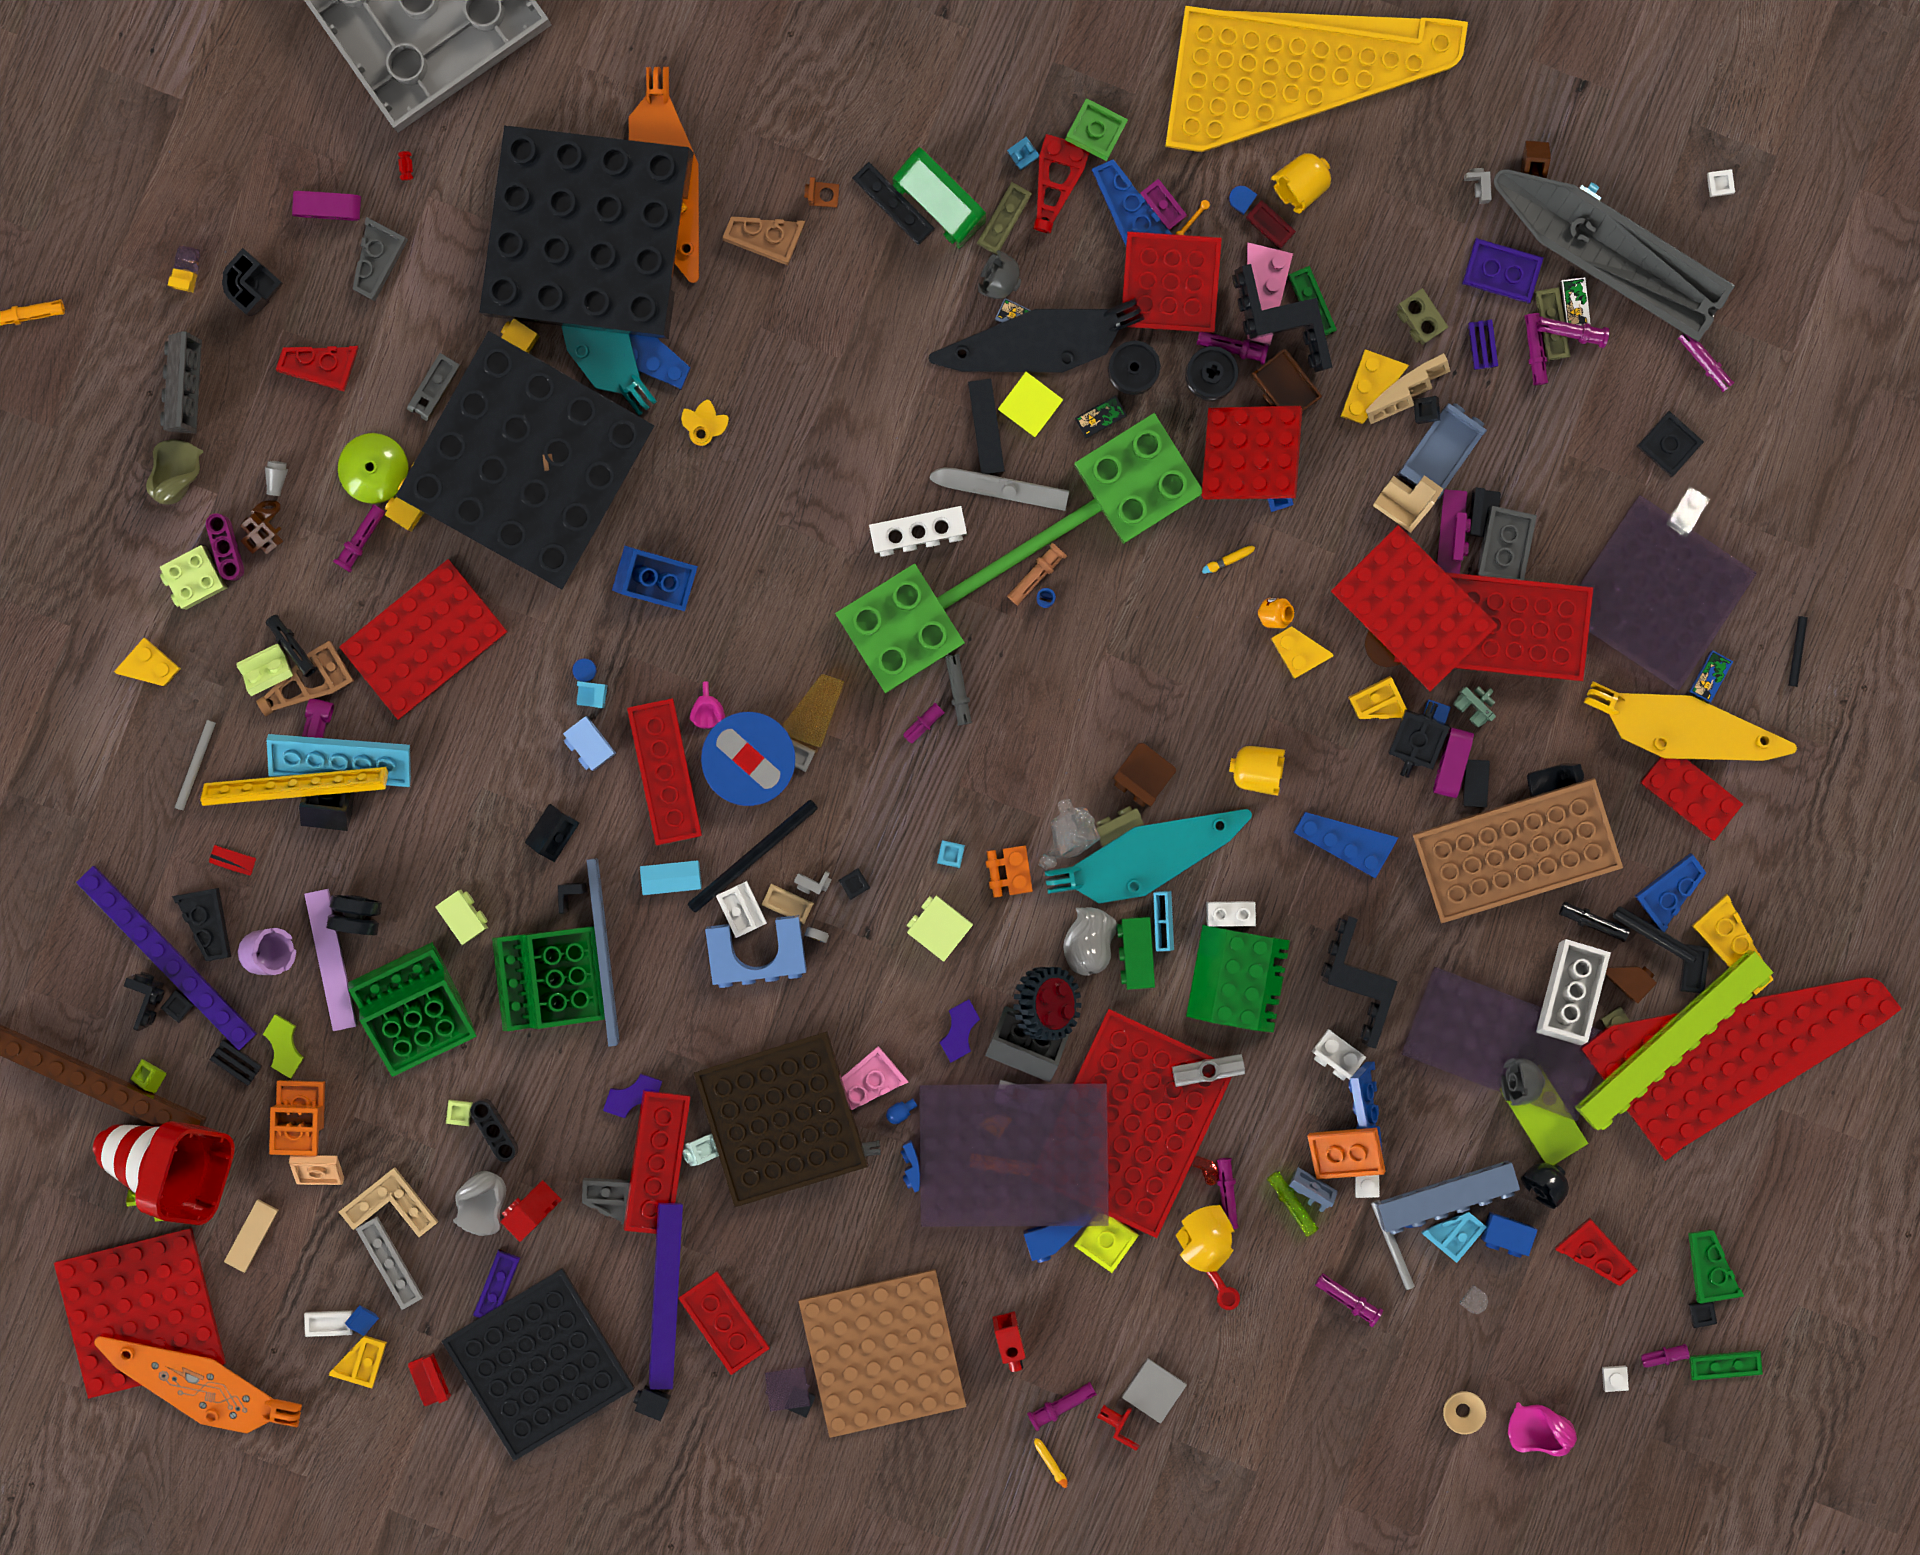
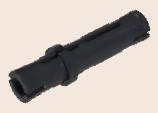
[265,615,317,677]
[1559,901,1630,942]

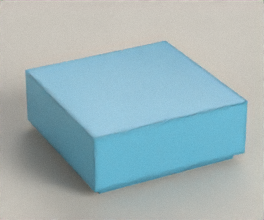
[937,840,965,868]

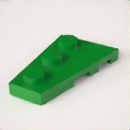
[1688,1229,1745,1304]

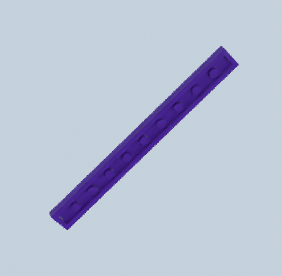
[76,866,257,1051]

